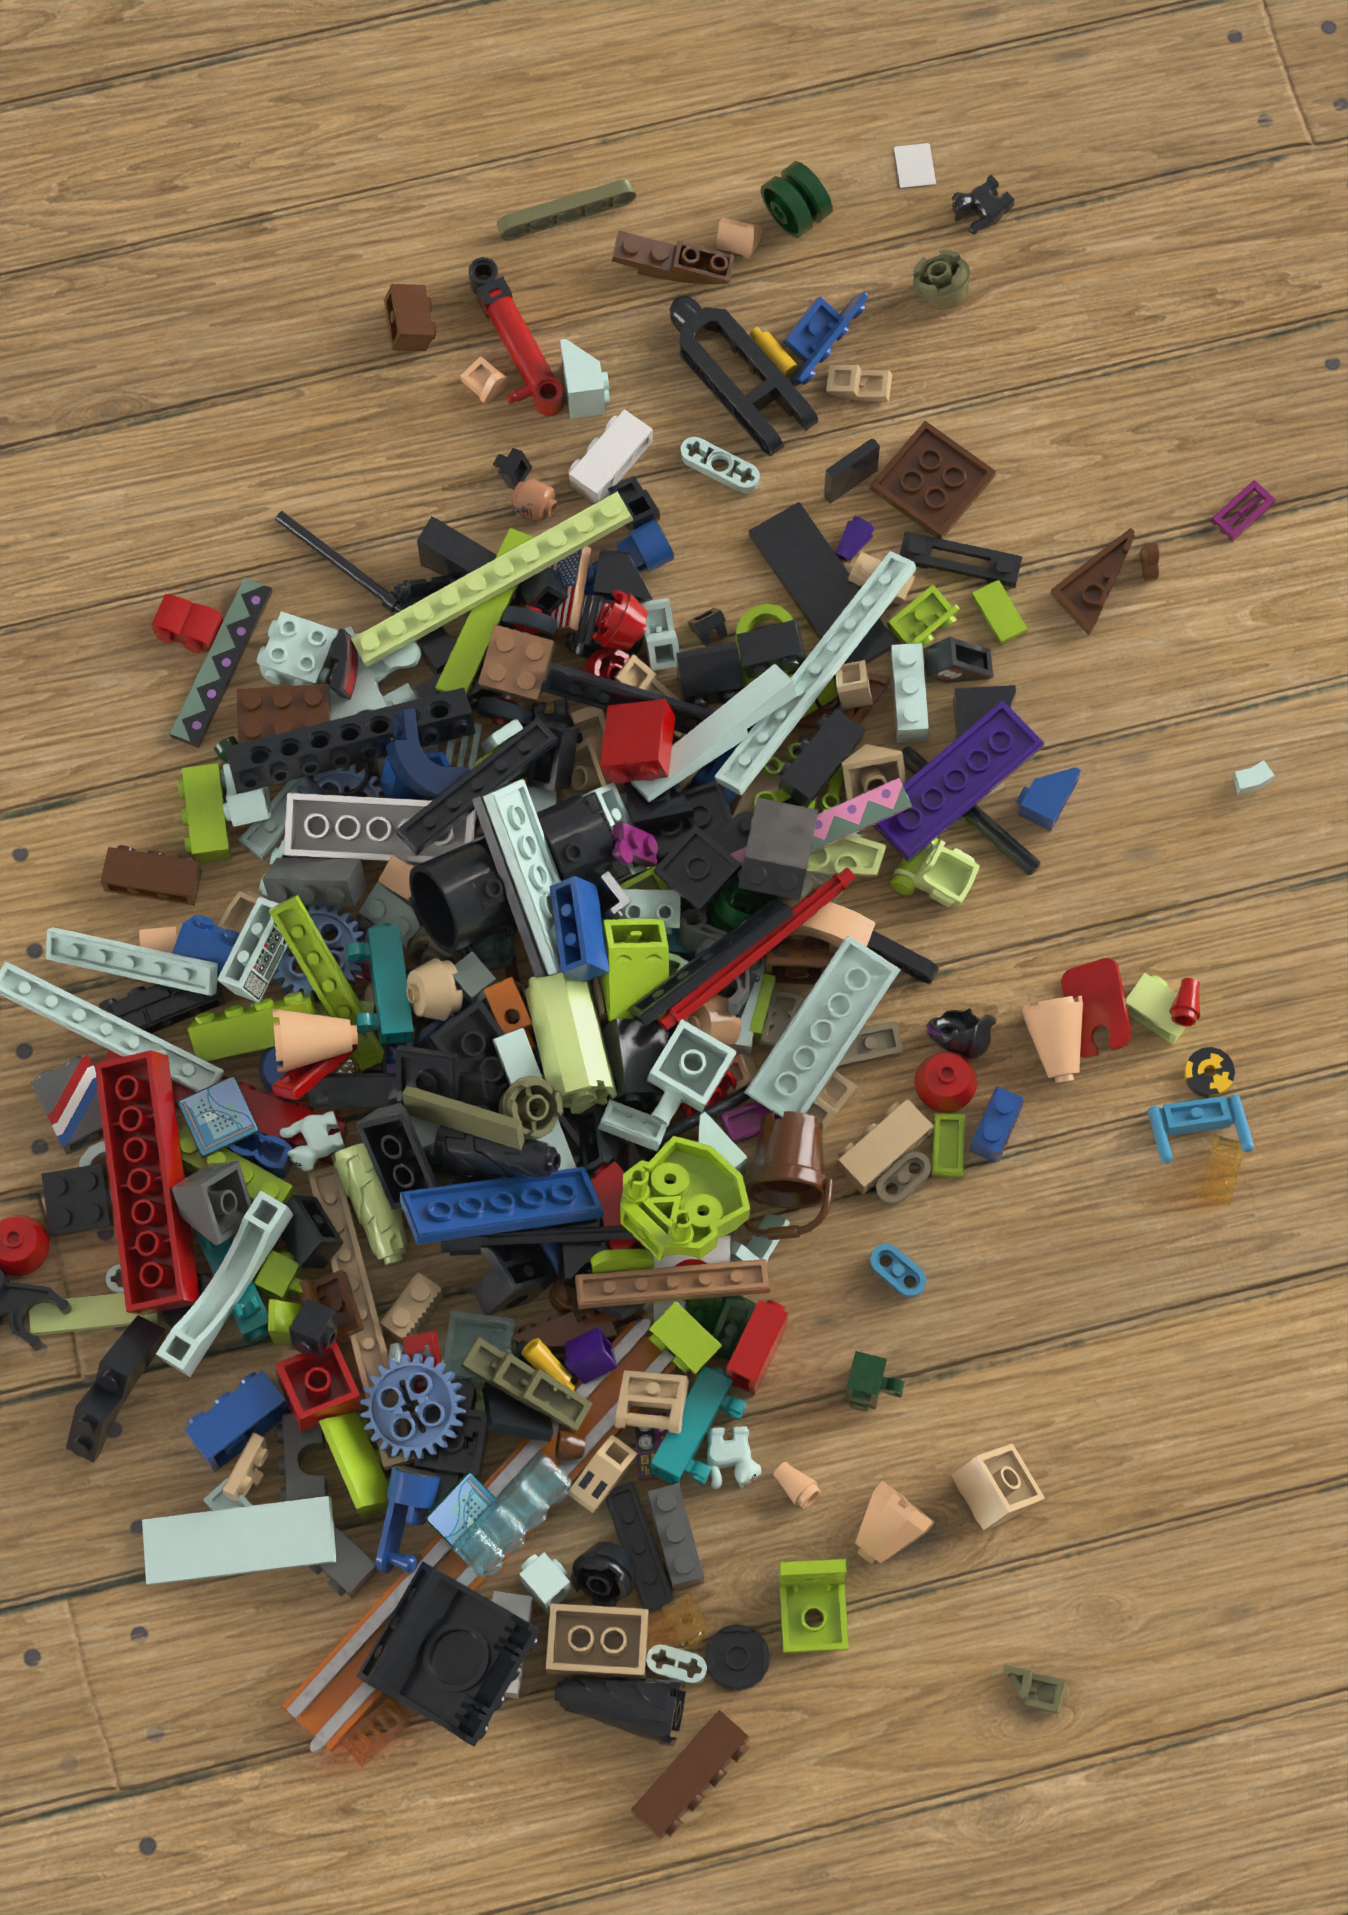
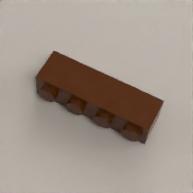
[631,1710,749,1839]

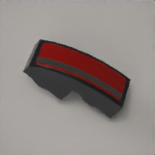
[329,629,358,700]

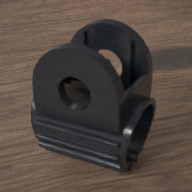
[566,595,643,660]

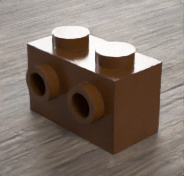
[384,284,436,351]

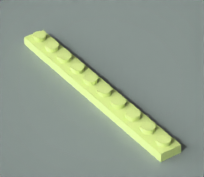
[351,491,633,667]

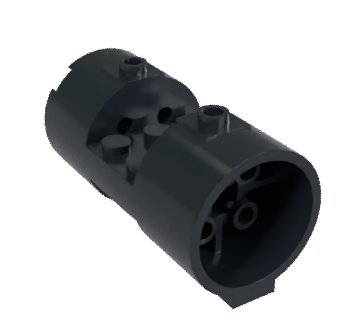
[409,795,617,953]

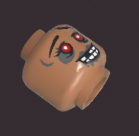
[511,478,558,522]

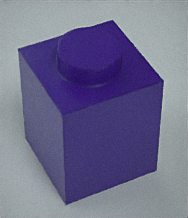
[564,1327,617,1384]

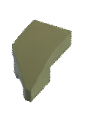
[1003,1665,1067,1714]

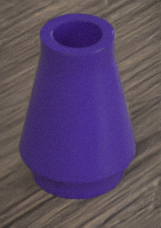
[835,516,875,563]

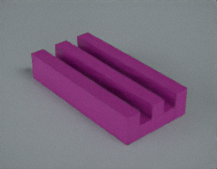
[1211,480,1276,542]

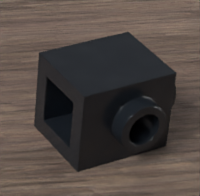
[519,567,568,616]
[289,1299,339,1357]

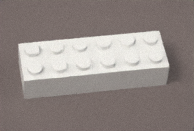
[284,793,476,863]

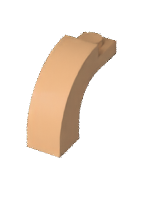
[782,896,875,948]

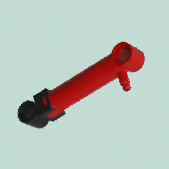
[468,257,564,416]

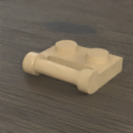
[615,1370,689,1434]

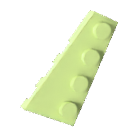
[806,835,886,876]

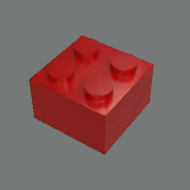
[275,1340,361,1433]

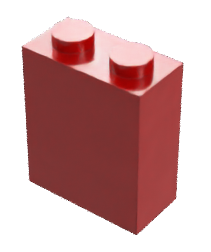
[600,699,675,784]
[726,1300,788,1395]

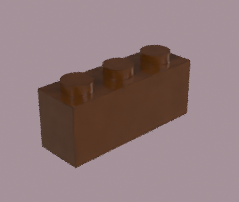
[100,845,202,906]

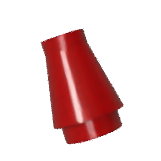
[1169,978,1200,1027]

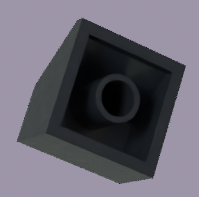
[676,642,743,708]

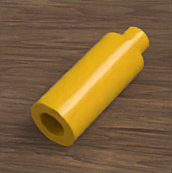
[749,327,798,379]
[521,1338,575,1391]

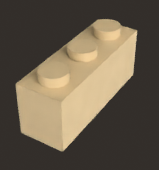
[837,1099,934,1195]

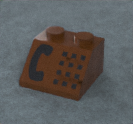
[766,935,829,985]

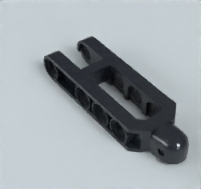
[670,296,818,456]

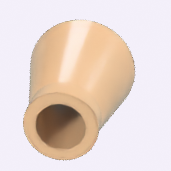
[773,1462,821,1509]

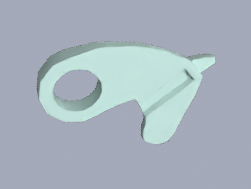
[330,626,421,721]

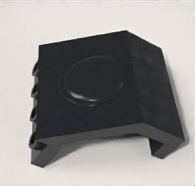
[356,1561,541,1747]

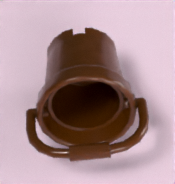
[743,1111,833,1240]

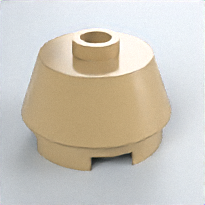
[406,958,462,1021]

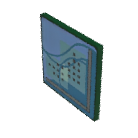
[177,1075,260,1158]
[424,1470,512,1562]

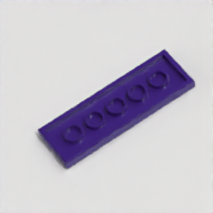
[872,700,1044,862]

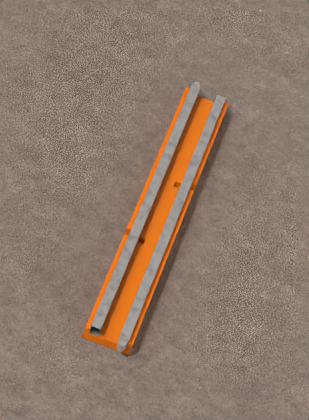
[282,1319,678,1753]

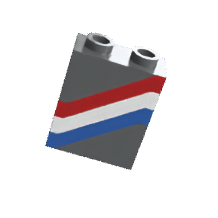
[31,1055,104,1155]

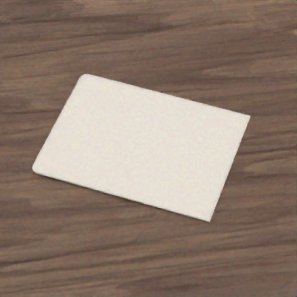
[894,143,936,188]

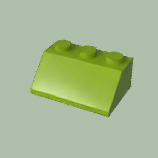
[319,1412,390,1521]

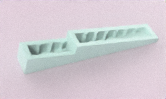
[631,664,797,802]

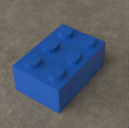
[184,1370,291,1472]

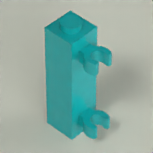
[346,923,414,1044]
[195,1233,269,1342]
[649,1366,747,1485]

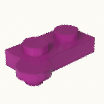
[612,822,658,868]

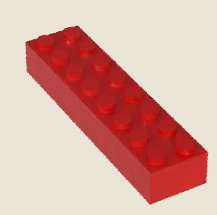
[95,1050,200,1316]

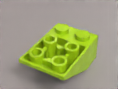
[600,919,669,1022]

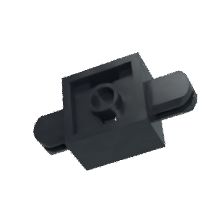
[414,1379,489,1505]

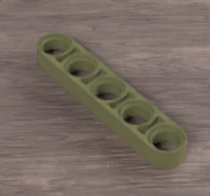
[496,179,637,240]

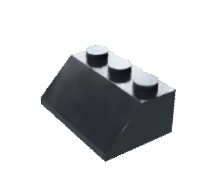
[356,1103,439,1210]

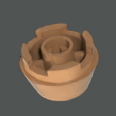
[684,994,741,1046]

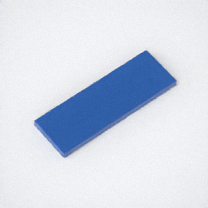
[400,1167,604,1244]

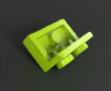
[886,585,960,649]

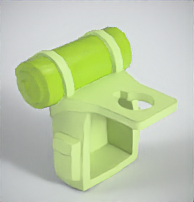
[890,838,980,907]

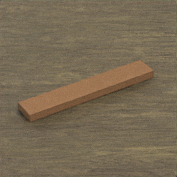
[575,1259,771,1309]

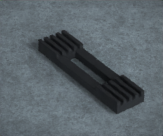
[899,531,1023,588]

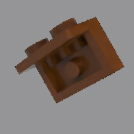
[300,1269,364,1342]

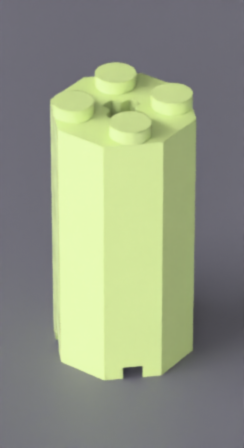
[525,971,617,1114]

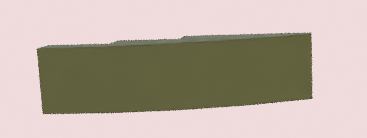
[460,1337,593,1431]

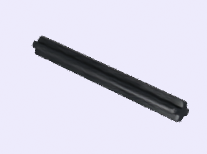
[901,746,1041,875]

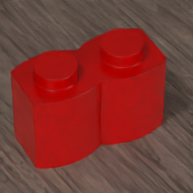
[151,594,223,653]

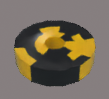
[1184,1047,1235,1098]

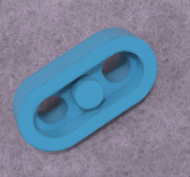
[870,1244,926,1298]

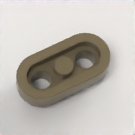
[876,1151,931,1206]

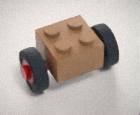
[477,605,558,727]

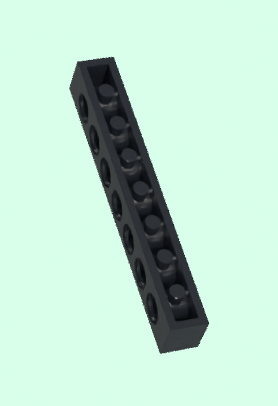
[225,687,476,794]

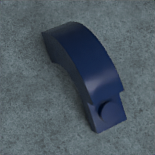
[386,708,470,800]

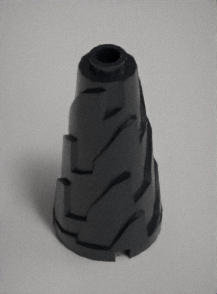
[434,1125,561,1178]
[555,1675,686,1747]

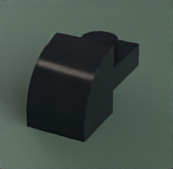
[608,476,660,531]

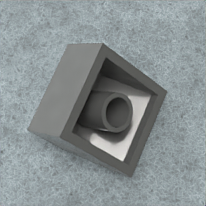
[172,1161,252,1245]

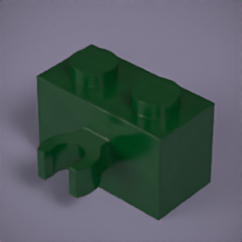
[844,1351,905,1411]

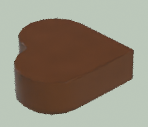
[1140,542,1159,581]

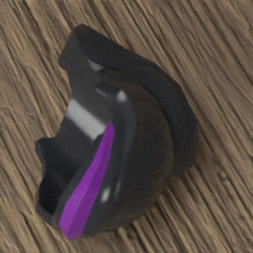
[926,1008,996,1059]

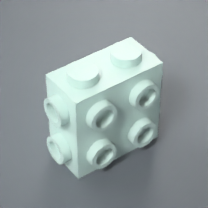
[257,611,338,686]

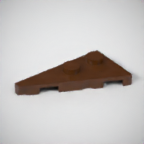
[1050,528,1135,635]

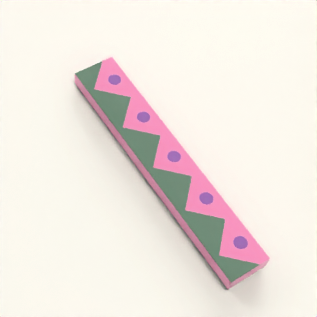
[730,778,912,879]

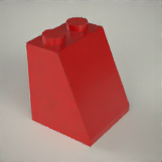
[591,1161,647,1250]

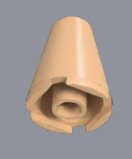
[1021,996,1083,1083]
[272,1009,358,1073]

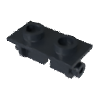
[394,574,458,610]

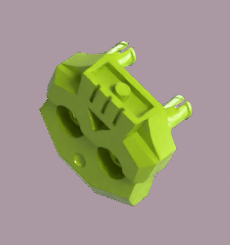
[620,1136,750,1261]

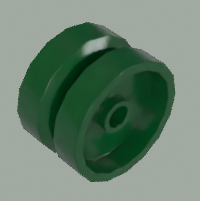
[761,161,833,238]

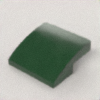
[684,1295,757,1360]

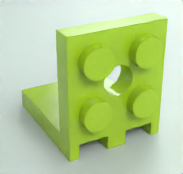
[779,1559,849,1654]

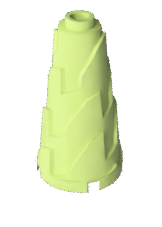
[331,1143,408,1265]

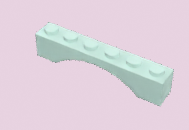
[156,1190,293,1377]

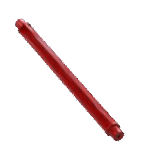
[658,868,855,1031]

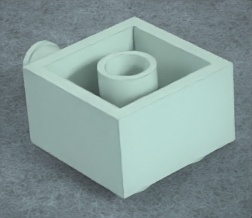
[647,1020,737,1126]

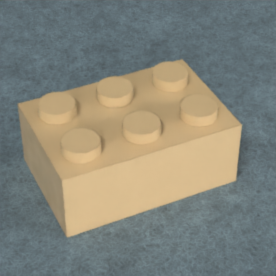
[546,1603,649,1679]

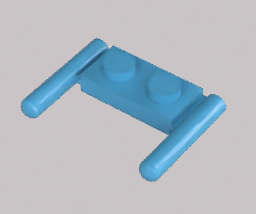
[1147,1095,1254,1164]

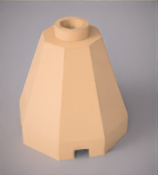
[855,1481,935,1564]

